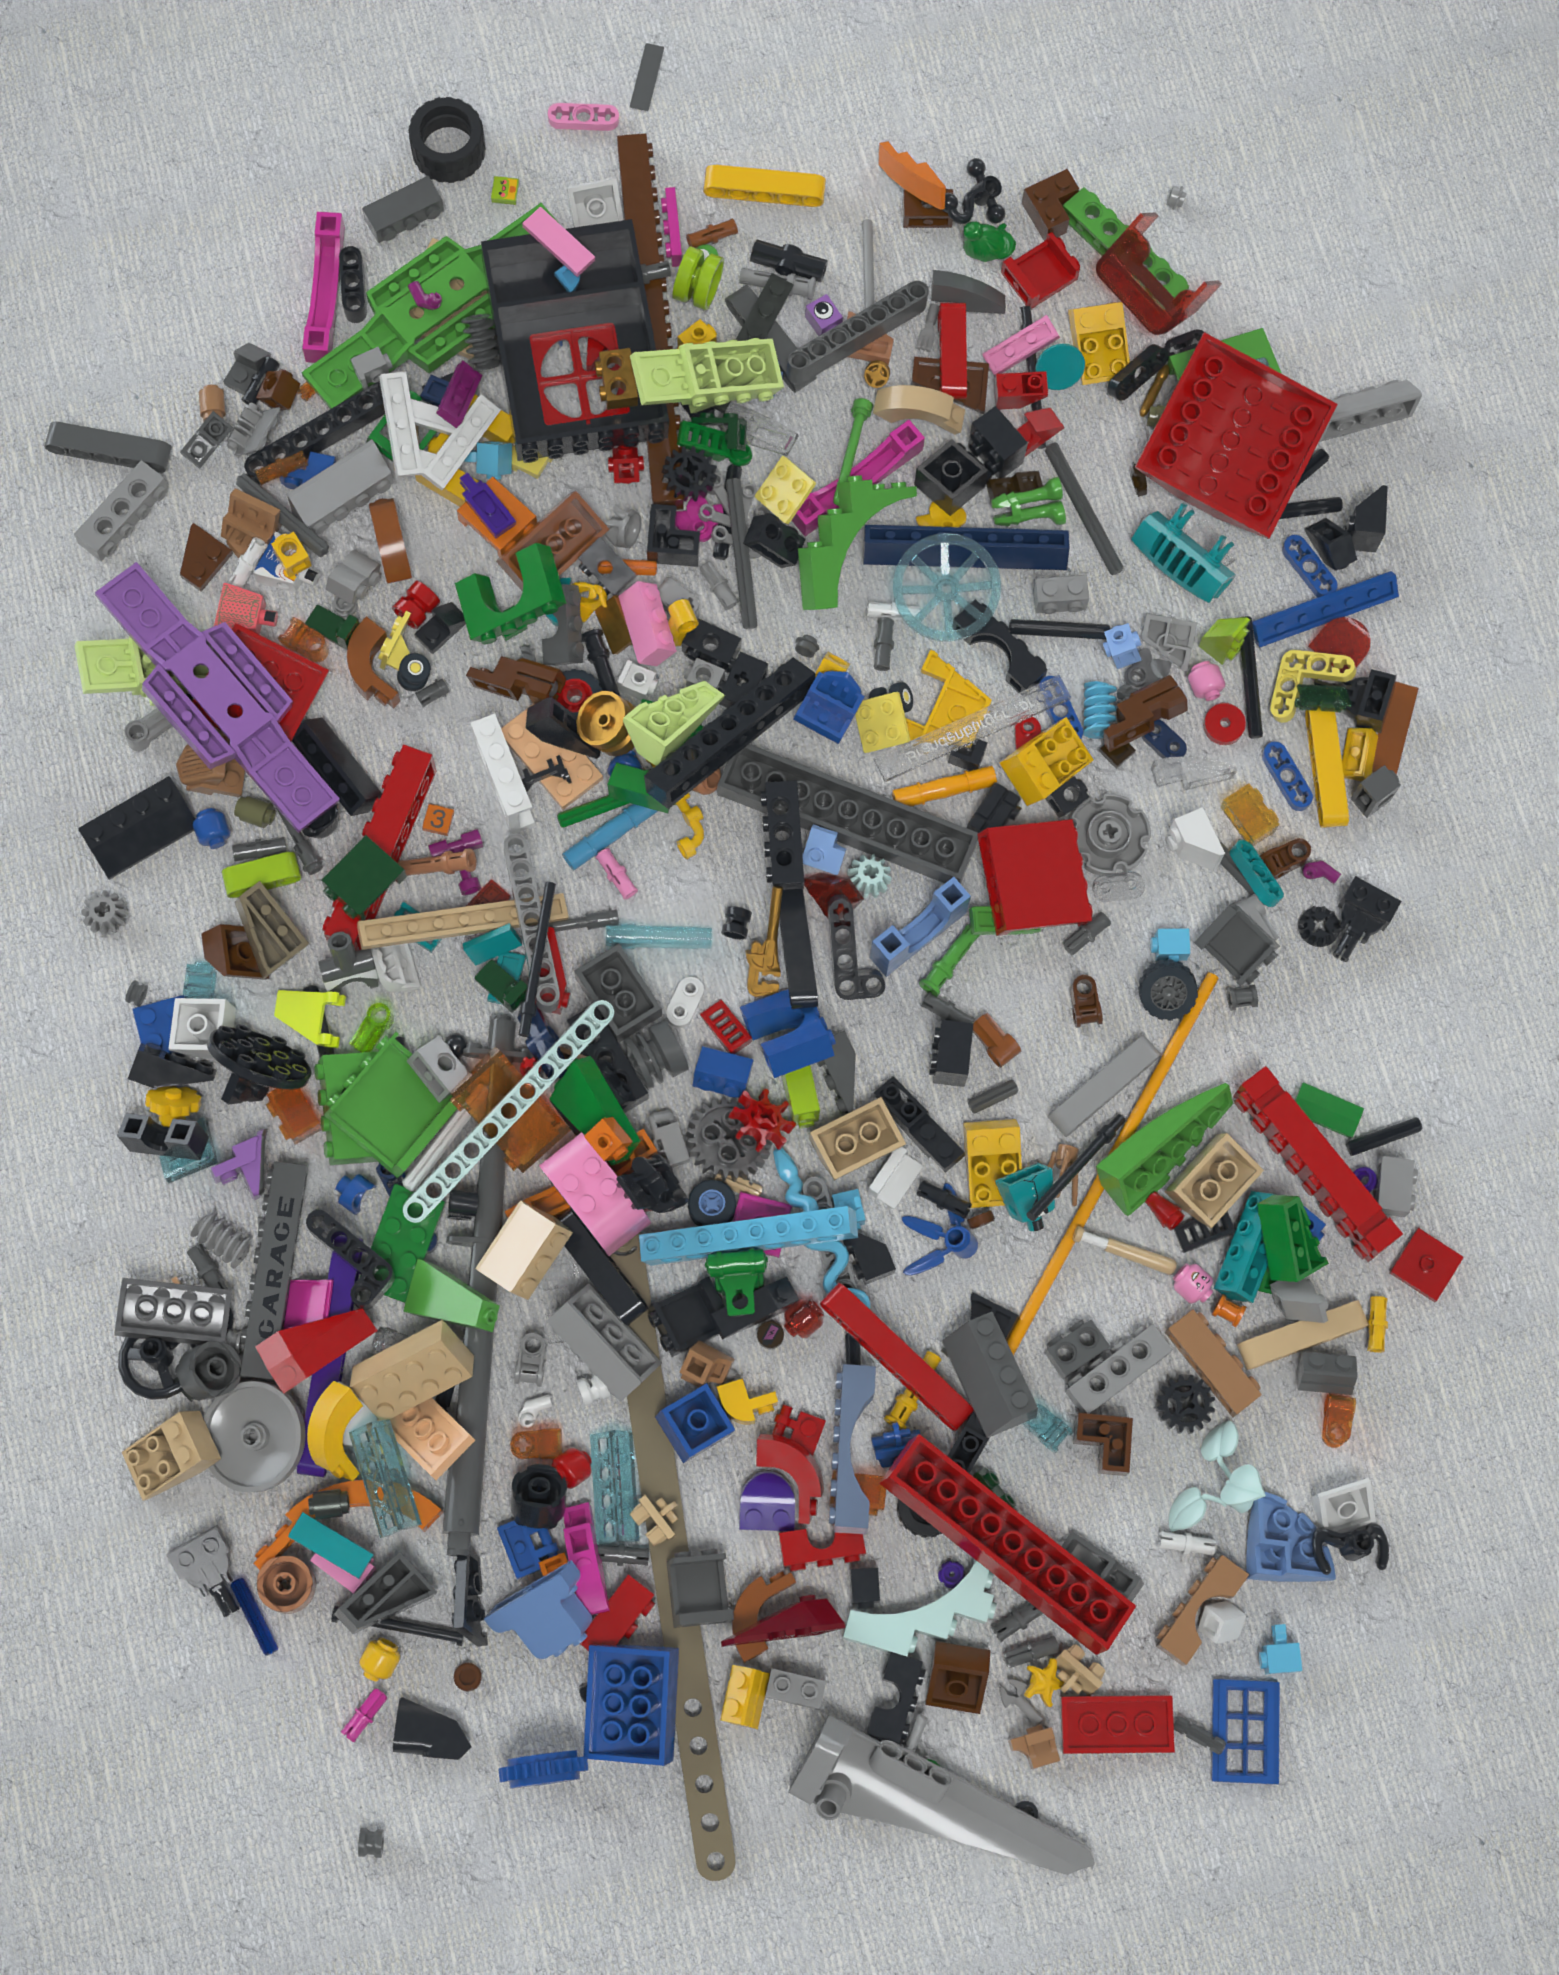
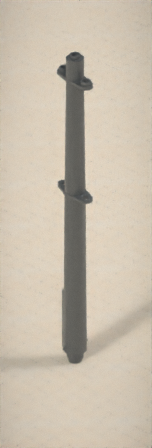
[442,1015,537,1557]

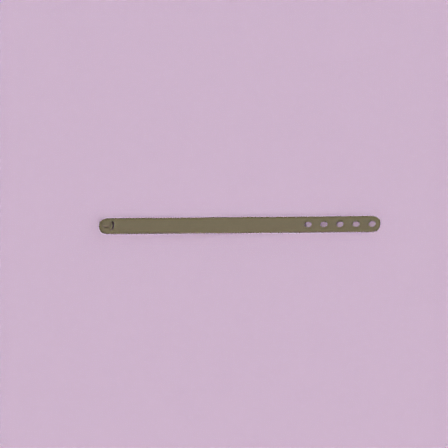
[610,1232,736,1881]

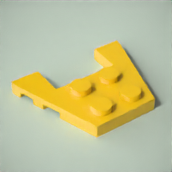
[905,649,992,748]

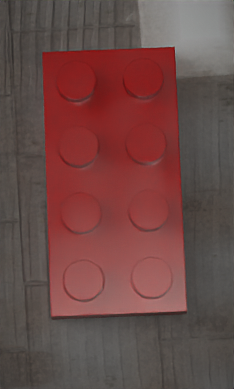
[1060,1696,1175,1754]

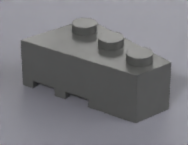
[334,1552,437,1634]

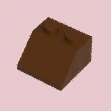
[925,1641,991,1714]

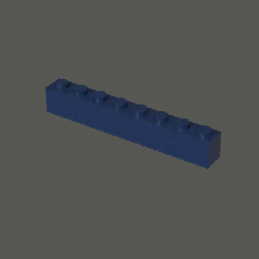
[863,525,1070,570]

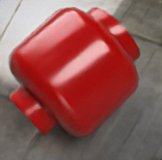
[551,1448,592,1489]

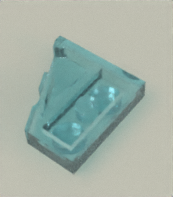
[159,1117,218,1183]

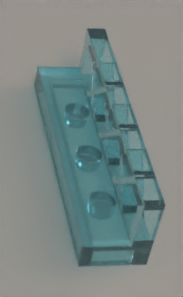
[349,1419,422,1538]
[590,1430,640,1545]

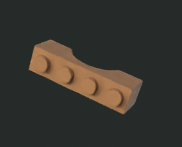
[1156,1555,1249,1666]

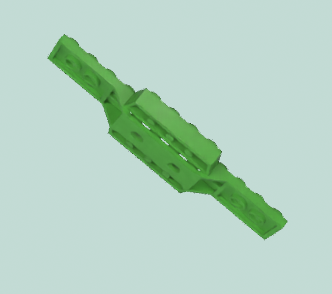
[302,203,560,409]

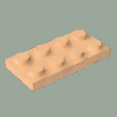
[501,704,603,810]
[377,1398,475,1480]

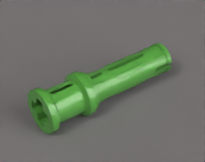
[919,924,980,997]

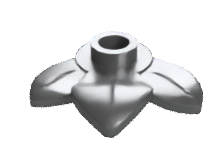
[1124,648,1172,690]

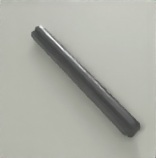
[1045,442,1123,575]
[726,478,758,629]

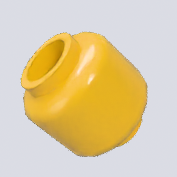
[359,1637,401,1682]

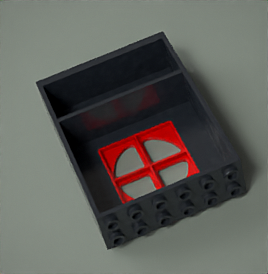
[481,219,669,463]

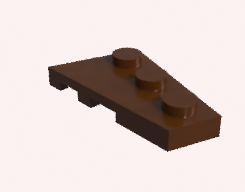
[912,357,989,415]

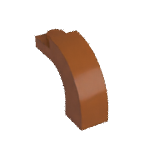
[369,498,412,584]
[347,616,400,709]
[732,1571,796,1663]

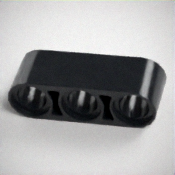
[339,246,367,323]

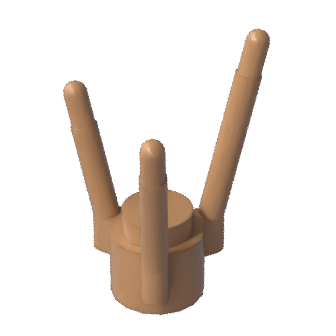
[1047,1144,1079,1207]

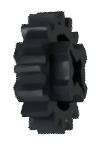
[661,446,717,502]
[1156,1374,1215,1434]

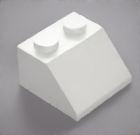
[1166,807,1225,870]
[169,998,236,1059]

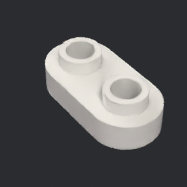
[666,977,704,1028]

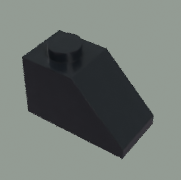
[1305,518,1358,571]

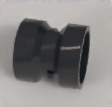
[721,906,752,940]

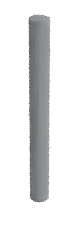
[863,219,874,309]

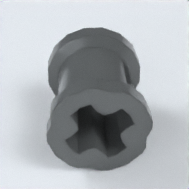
[1227,984,1258,1011]

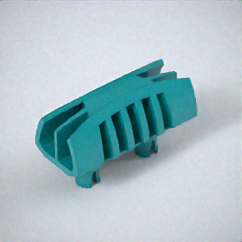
[1131,503,1236,603]

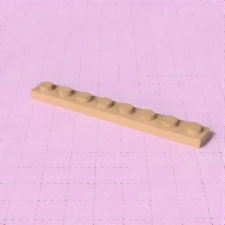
[357,893,569,950]

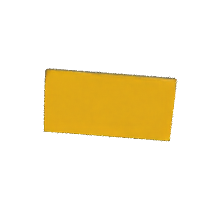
[1342,728,1378,782]

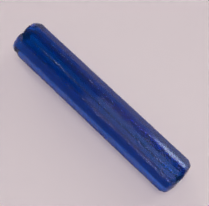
[230,1578,278,1656]

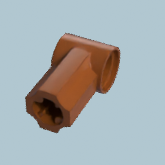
[973,1013,1022,1068]

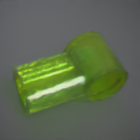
[349,1003,394,1053]

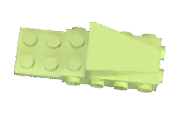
[630,338,784,413]
[74,631,209,706]

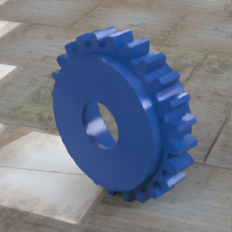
[498,1750,589,1789]

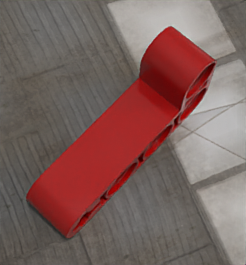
[938,303,967,399]

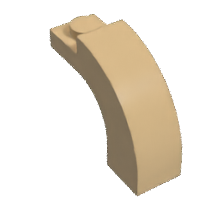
[873,385,965,435]

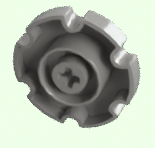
[1071,794,1151,877]

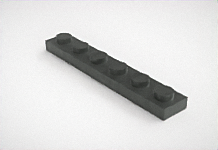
[712,273,794,413]

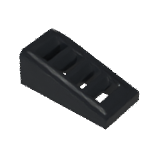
[1174,1211,1235,1253]

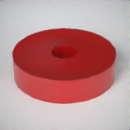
[1203,703,1246,745]

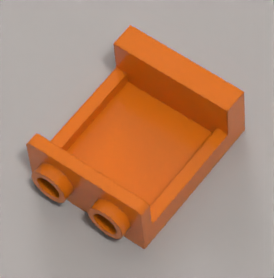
[457,477,537,557]

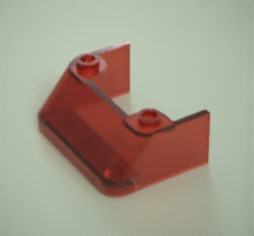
[1096,212,1222,335]

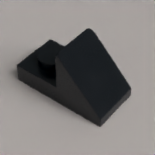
[414,602,466,654]

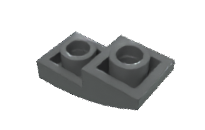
[180,411,233,469]

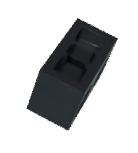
[743,513,806,568]

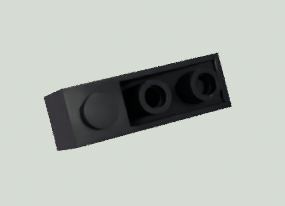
[128,1043,217,1088]

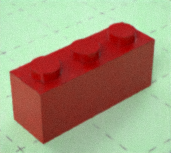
[580,1574,656,1652]

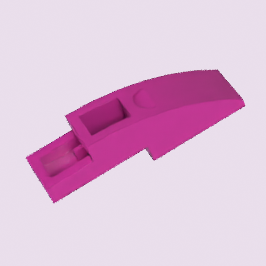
[563,1502,610,1615]

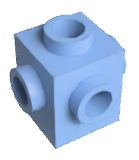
[1103,623,1142,669]

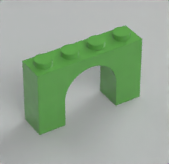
[314,1052,378,1166]

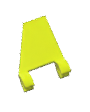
[274,990,346,1048]

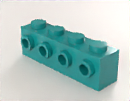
[1213,1191,1275,1303]

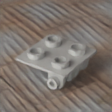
[227,403,281,456]

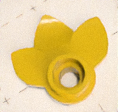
[916,502,967,527]

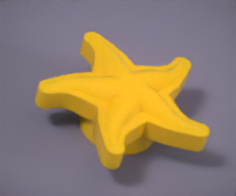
[1024,1658,1065,1707]

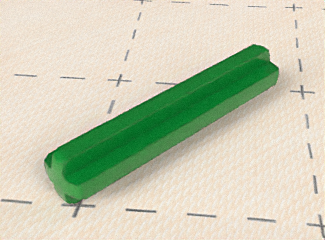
[557,795,630,828]

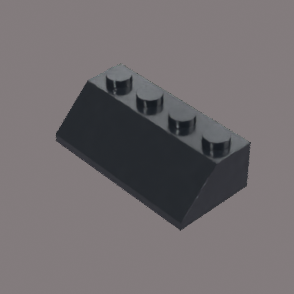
[78,776,195,880]

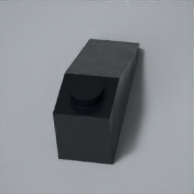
[525,696,601,759]
[710,1277,799,1340]

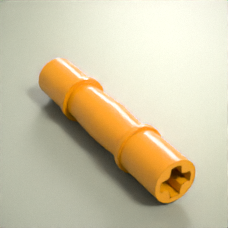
[892,765,997,807]

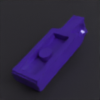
[459,472,516,539]

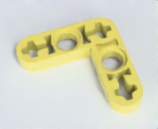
[1270,650,1356,723]

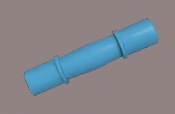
[562,804,658,871]

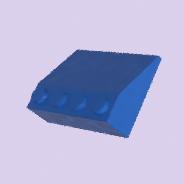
[583,1645,679,1766]

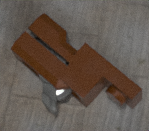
[466,645,566,704]
[1104,675,1188,752]

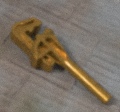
[745,886,783,997]

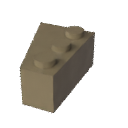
[235,881,309,980]

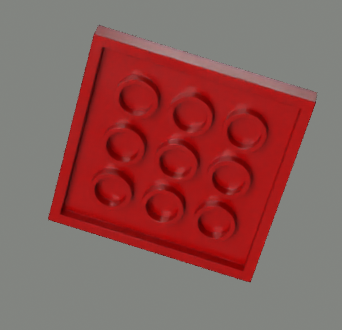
[192,623,329,742]

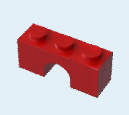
[778,1524,866,1572]

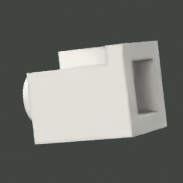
[617,660,659,700]

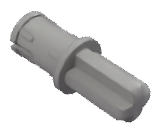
[700,561,739,610]

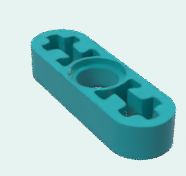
[1229,840,1284,907]

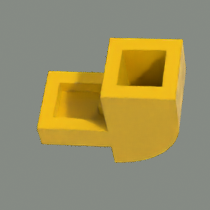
[716,1378,778,1425]

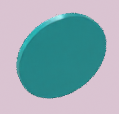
[1035,344,1085,390]

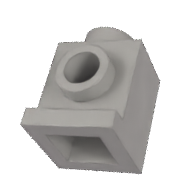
[351,347,393,390]

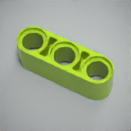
[221,852,301,898]

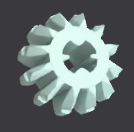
[847,854,892,899]

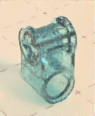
[1022,1403,1073,1453]

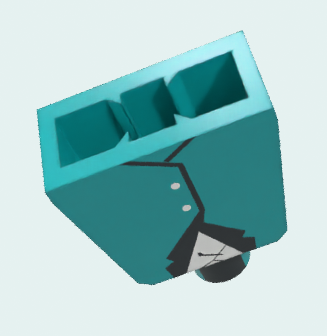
[995,1163,1055,1231]

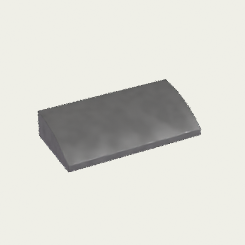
[115,1278,232,1345]

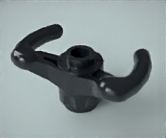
[1312,1523,1389,1575]

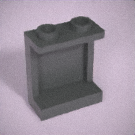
[1194,903,1280,986]
[666,1549,734,1628]

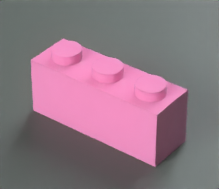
[618,581,677,666]

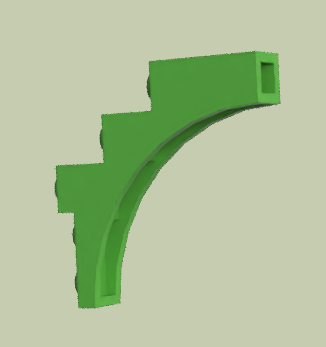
[798,475,917,610]

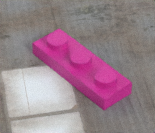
[661,187,682,267]

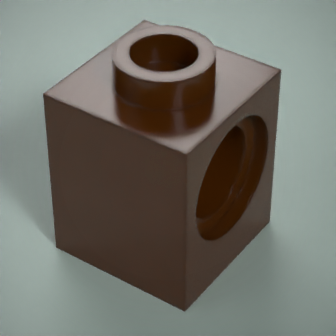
[256,369,301,411]

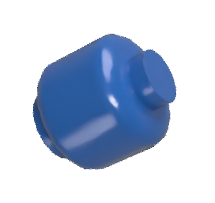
[193,808,231,849]

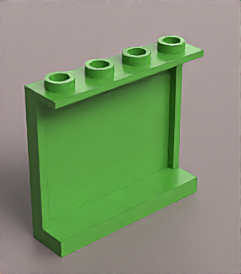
[324,1032,469,1178]

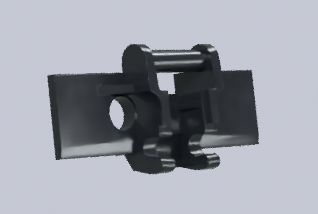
[616,1154,688,1214]

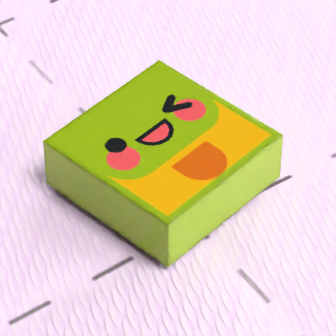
[491,176,519,205]

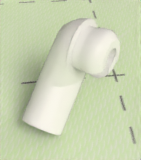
[518,1394,552,1428]

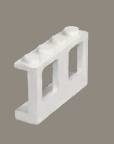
[470,714,535,834]

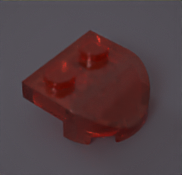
[1308,617,1371,673]

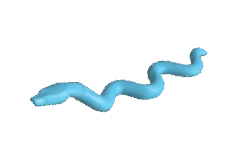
[773,1148,871,1309]

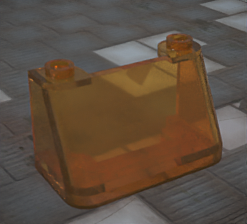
[450,1046,571,1173]

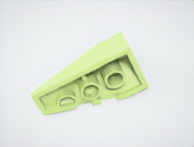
[623,681,725,766]

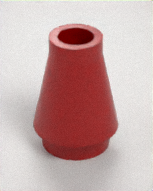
[1145,1191,1185,1231]

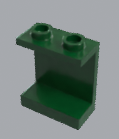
[321,835,407,921]

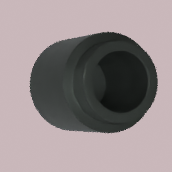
[308,1489,350,1520]

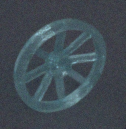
[893,533,1001,642]

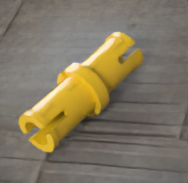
[1367,1296,1388,1353]

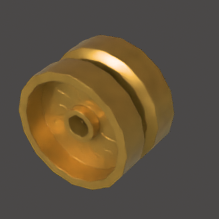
[576,691,636,756]

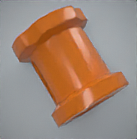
[1211,1294,1247,1327]

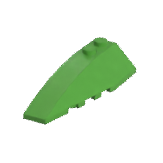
[1096,1083,1233,1216]

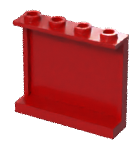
[977,819,1093,936]

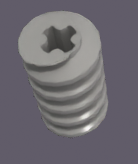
[190,1212,251,1269]

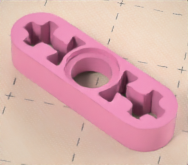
[548,103,619,131]

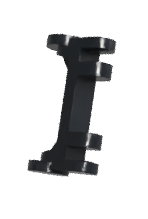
[521,755,572,795]

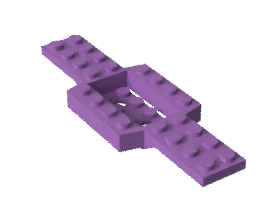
[95,562,340,833]

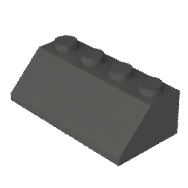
[942,1312,1038,1438]

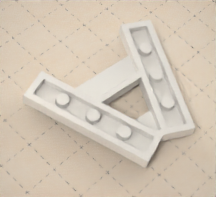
[379,372,501,491]

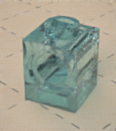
[183,961,217,999]

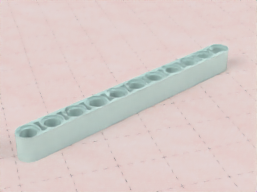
[402,1000,614,1223]

